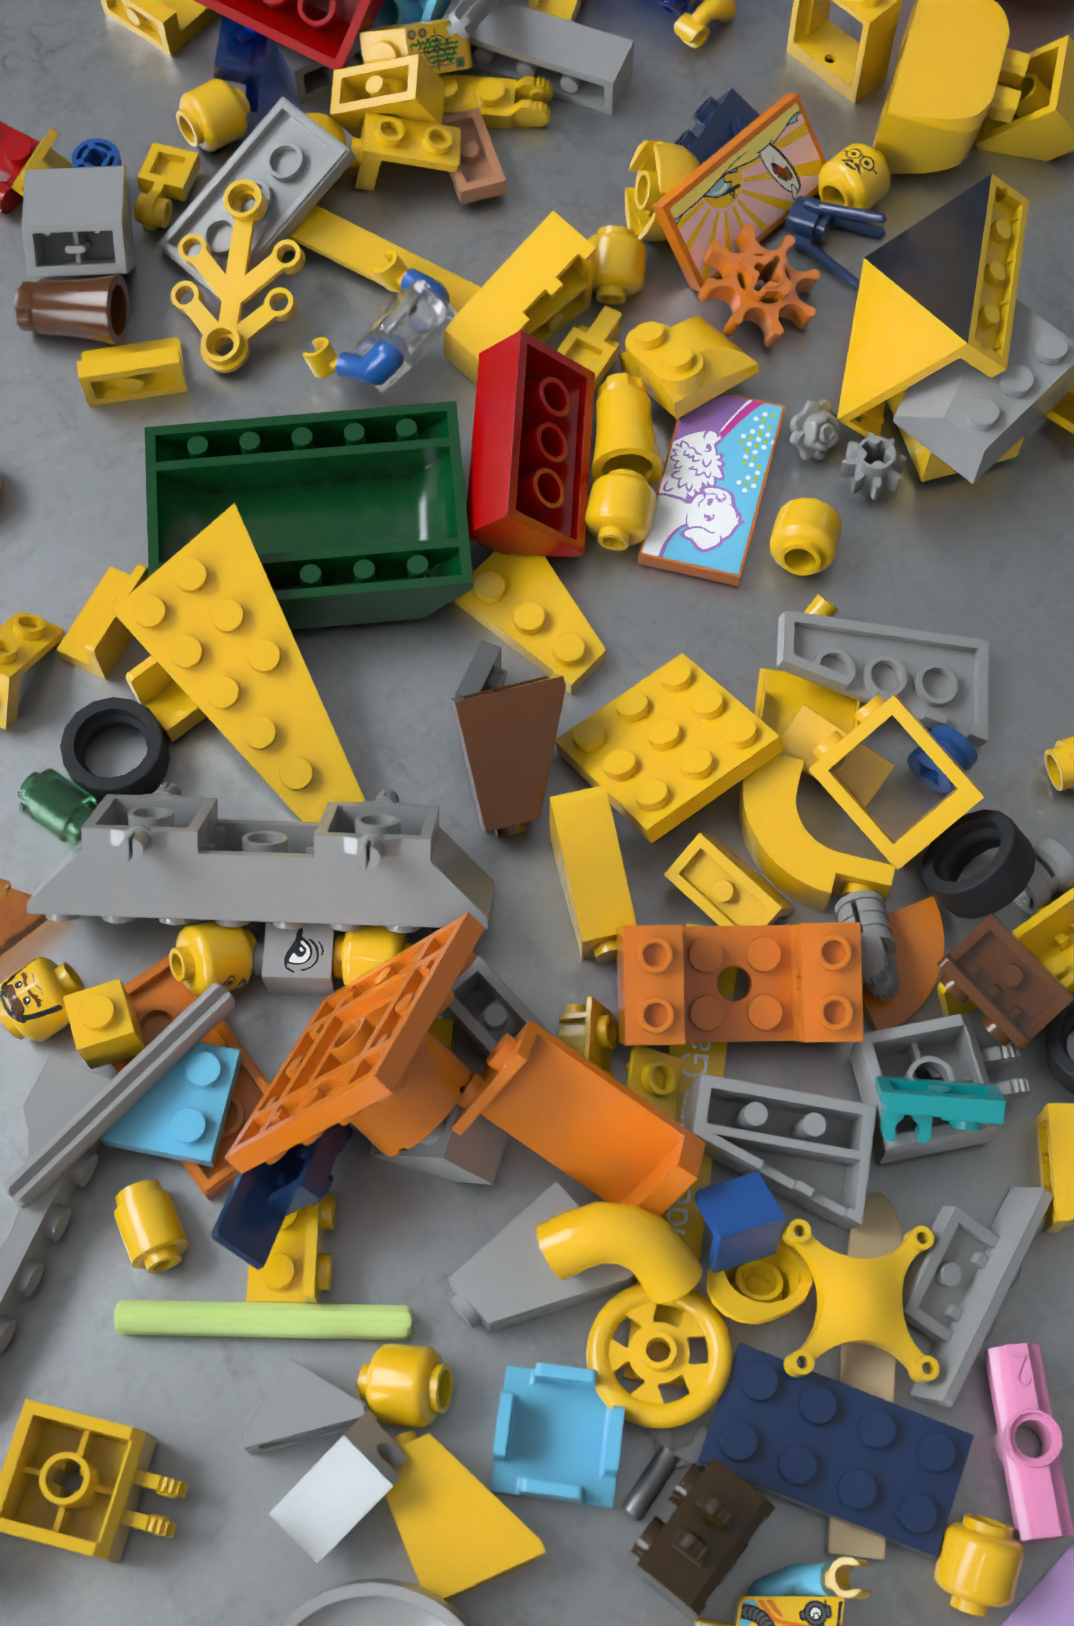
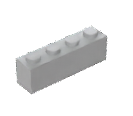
[441,0,634,115]

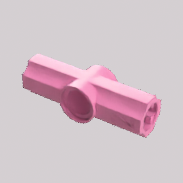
[984,1343,1074,1542]

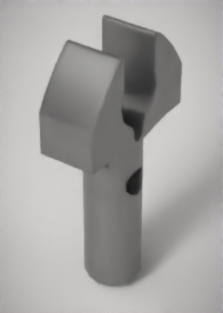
[621,1422,707,1521]

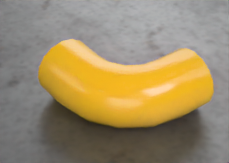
[536,1202,703,1304]

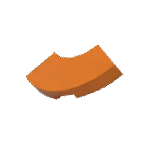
[862,896,944,1031]

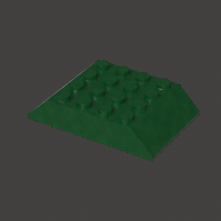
[144,401,474,630]

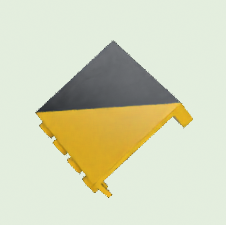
[837,174,1029,438]

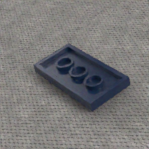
[697,1342,974,1559]

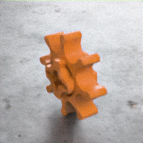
[698,223,820,347]

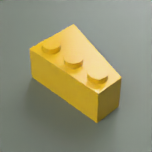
[443,210,596,385]

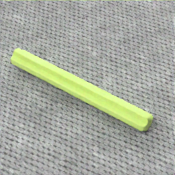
[114,1299,413,1340]

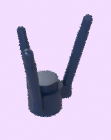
[785,195,887,292]

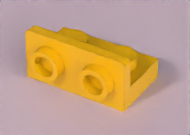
[246,1194,336,1303]

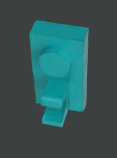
[875,1076,1006,1143]

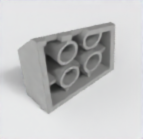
[893,299,1074,484]

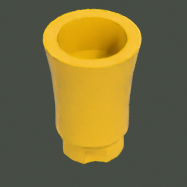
[591,373,663,485]

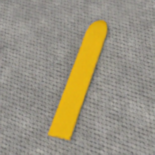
[288,205,481,318]

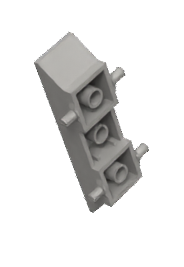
[27,782,494,933]

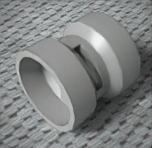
[1014,838,1074,914]

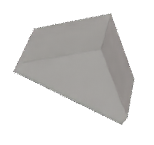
[241,1358,367,1455]

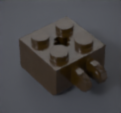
[631,1457,776,1621]

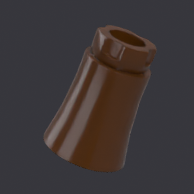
[14,274,130,346]

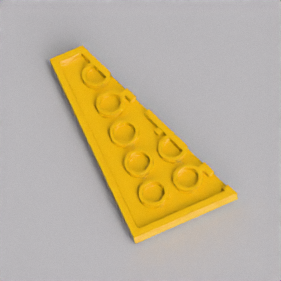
[111,503,366,822]

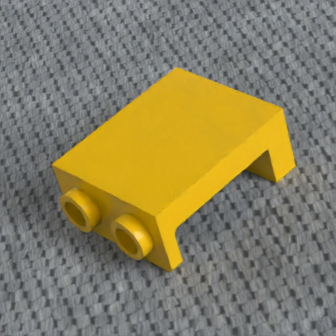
[101,0,218,56]

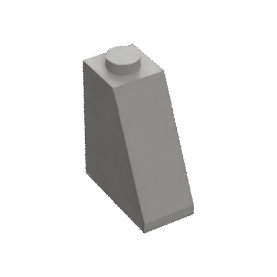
[448,1181,637,1333]

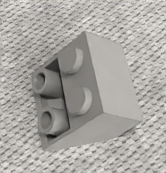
[21,165,136,277]

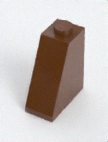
[450,673,566,837]

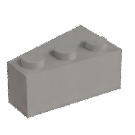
[683,1074,877,1230]

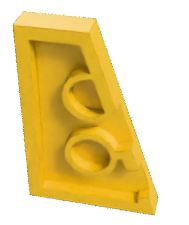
[454,550,606,695]

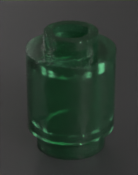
[17,768,97,845]

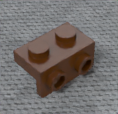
[937,912,1074,1050]

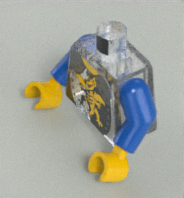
[302,250,457,393]

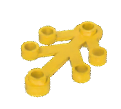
[170,179,305,373]

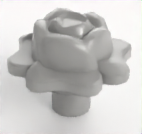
[789,399,840,460]

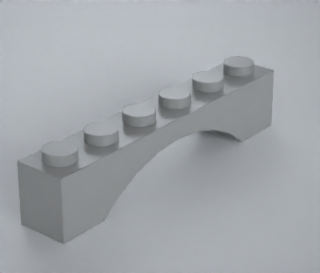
[0,1054,112,1353]

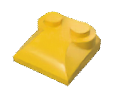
[618,315,760,419]

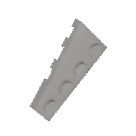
[776,610,989,748]

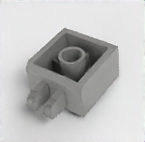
[849,1014,1033,1165]

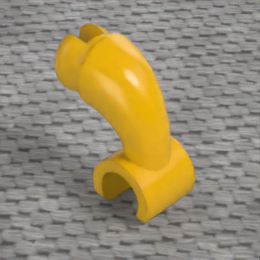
[674,0,737,49]

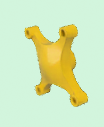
[781,1219,940,1383]

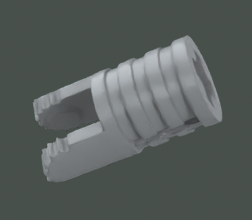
[834,890,900,1001]

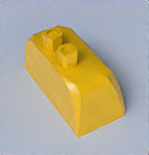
[872,0,1030,174]

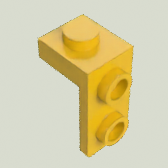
[349,112,461,191]
[0,612,63,730]

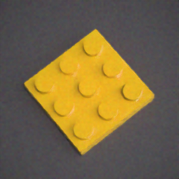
[555,653,784,844]

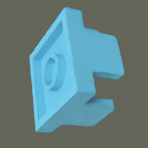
[490,1363,627,1510]

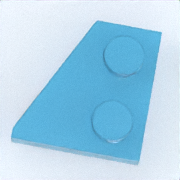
[101,1042,243,1167]

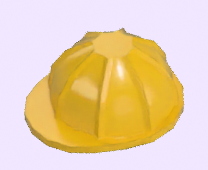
[706,1236,813,1325]

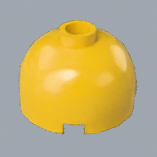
[625,140,701,242]

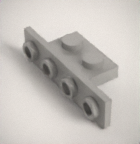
[902,1186,1053,1407]

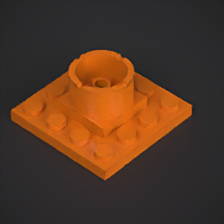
[225,912,485,1174]

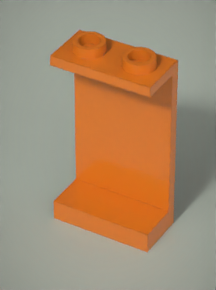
[451,1020,706,1216]

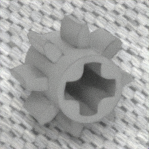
[839,432,907,500]

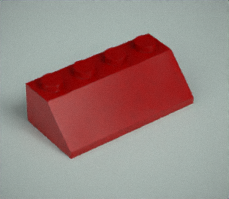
[193,0,384,70]
[466,330,595,557]

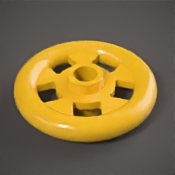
[586,1283,733,1429]

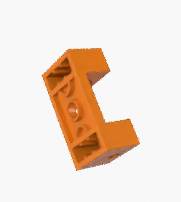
[616,922,864,1045]

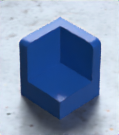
[694,1171,786,1273]

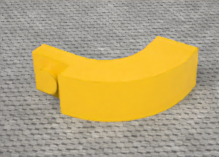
[738,754,896,913]

